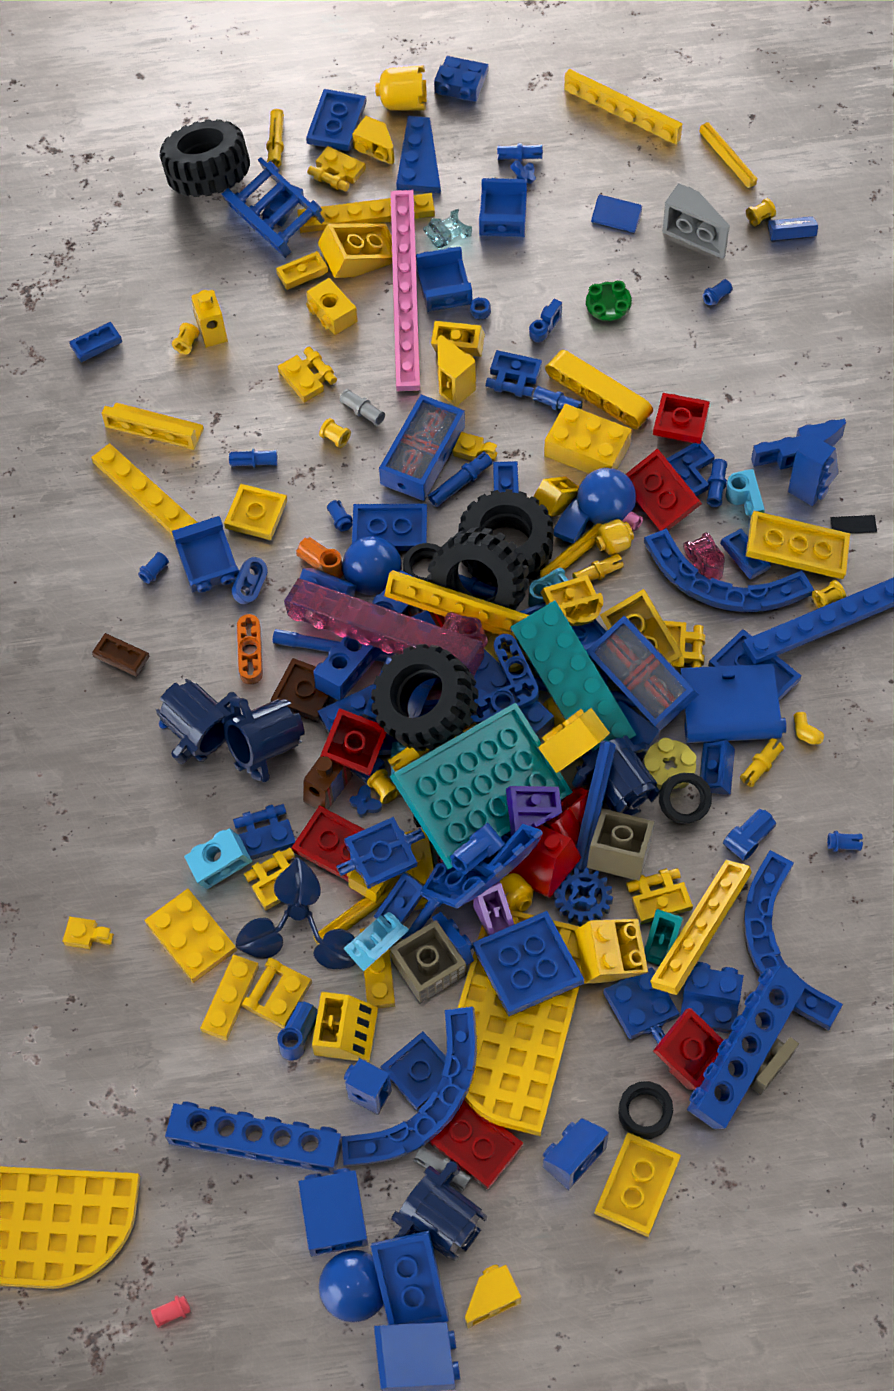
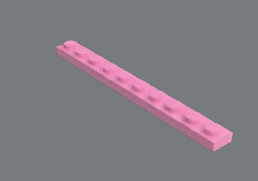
[391,190,420,391]

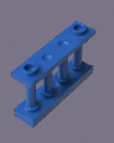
[222,157,325,258]

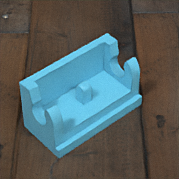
[343,912,409,971]

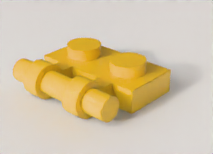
[307,146,366,192]
[278,347,337,403]
[664,621,706,672]
[243,848,295,911]
[626,868,693,925]

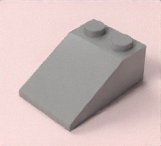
[662,183,730,259]

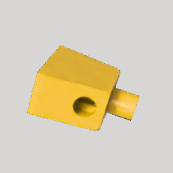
[191,290,228,348]

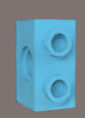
[184,828,252,889]

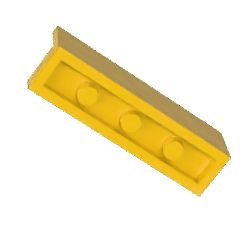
[101,403,204,450]

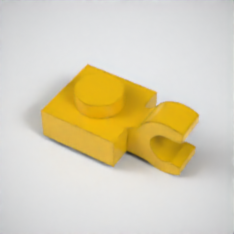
[453,432,498,461]
[62,916,114,949]

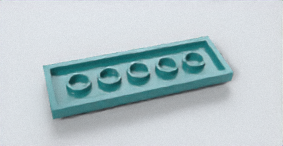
[510,600,636,752]

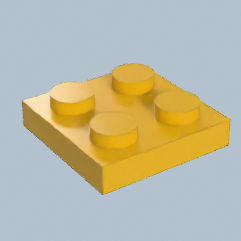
[224,484,288,540]

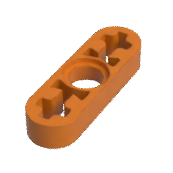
[237,614,263,685]

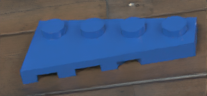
[396,116,441,194]

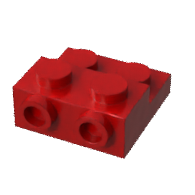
[653,392,710,444]
[653,1008,723,1090]

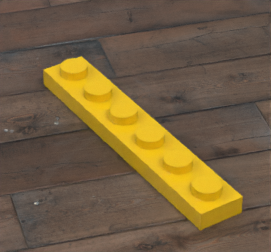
[564,68,683,145]
[297,193,435,233]
[91,443,198,535]
[384,570,529,641]
[650,860,752,995]

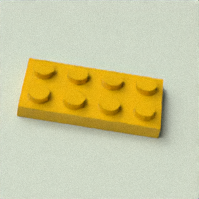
[746,511,850,579]

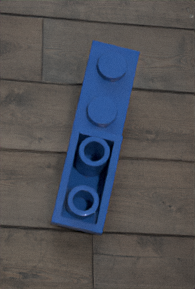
[751,419,846,470]

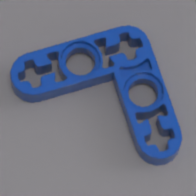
[471,634,539,726]

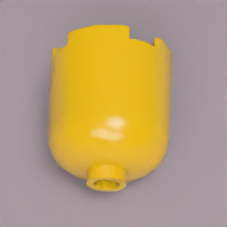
[375,65,427,111]

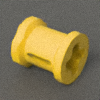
[746,198,776,227]
[171,323,200,354]
[319,418,351,448]
[812,580,846,609]
[367,769,400,804]

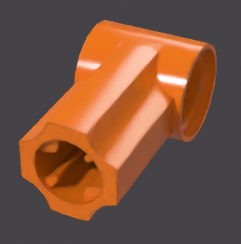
[296,537,343,578]

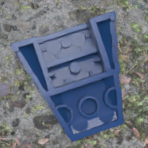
[420,824,543,909]

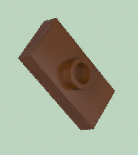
[92,633,150,677]

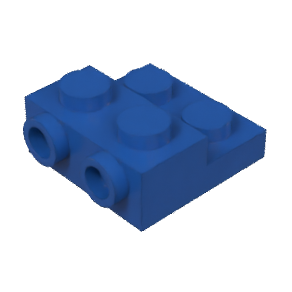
[434,56,488,102]
[680,962,744,1034]

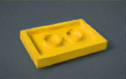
[144,888,237,983]
[594,1132,681,1237]

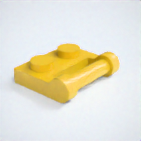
[241,958,312,1029]

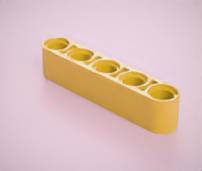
[545,350,653,429]

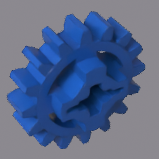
[554,867,613,927]

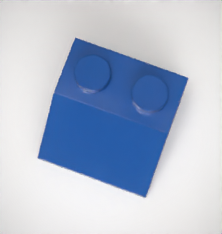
[543,1118,609,1190]

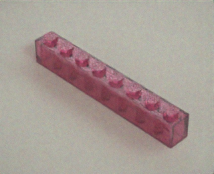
[284,578,485,676]

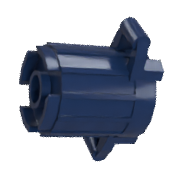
[156,679,238,764]
[221,696,305,782]
[572,735,660,816]
[391,1161,487,1261]

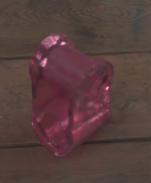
[683,532,725,580]
[435,613,488,652]

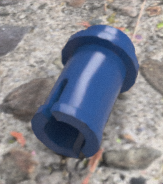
[703,279,733,305]
[327,500,353,532]
[138,552,169,584]
[827,831,863,852]

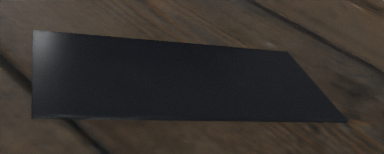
[830,515,877,533]

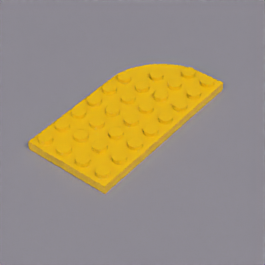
[458,910,583,1137]
[0,1166,140,1289]

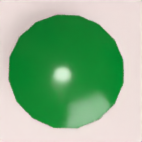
[586,280,632,321]

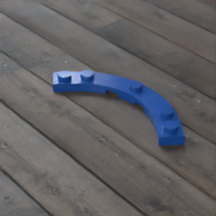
[644,528,814,612]
[744,850,843,1030]
[342,1007,477,1167]

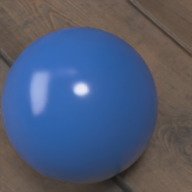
[577,468,636,525]
[342,536,402,595]
[319,1250,384,1322]

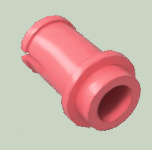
[151,1295,191,1328]

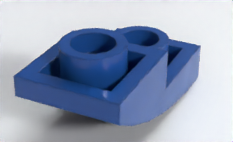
[554,496,589,544]

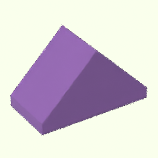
[473,881,514,936]

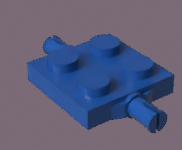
[336,817,425,889]
[603,967,680,1044]

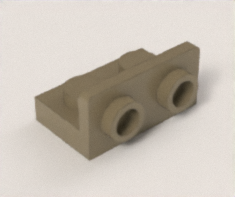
[749,1037,799,1095]

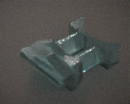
[423,209,472,249]

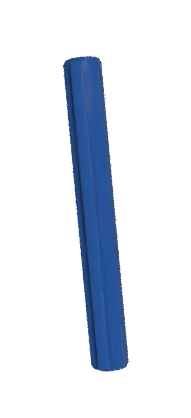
[573,741,616,872]

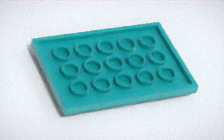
[390,702,573,870]

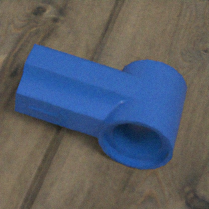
[723,808,776,861]
[450,822,505,875]
[277,1001,318,1061]

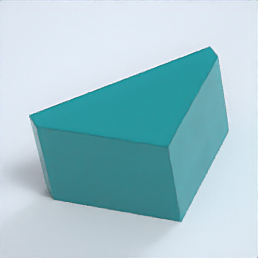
[644,909,683,965]

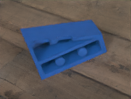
[788,434,839,507]

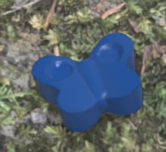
[510,160,536,184]
[350,785,382,818]

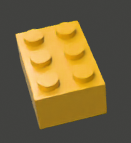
[544,404,632,474]

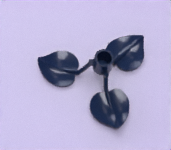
[236,857,357,969]

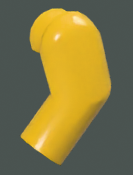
[793,712,824,745]

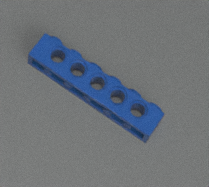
[313,570,416,701]
[687,965,807,1129]
[165,1101,342,1174]

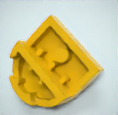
[540,575,603,626]

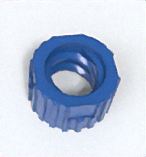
[470,297,491,320]

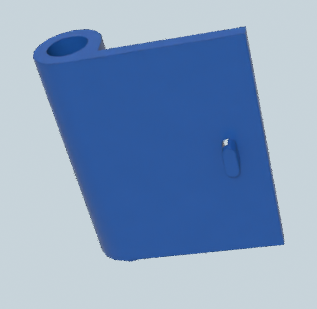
[680,664,787,743]

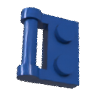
[373,872,443,940]

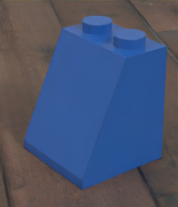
[374,1322,460,1391]

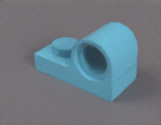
[725,469,765,518]

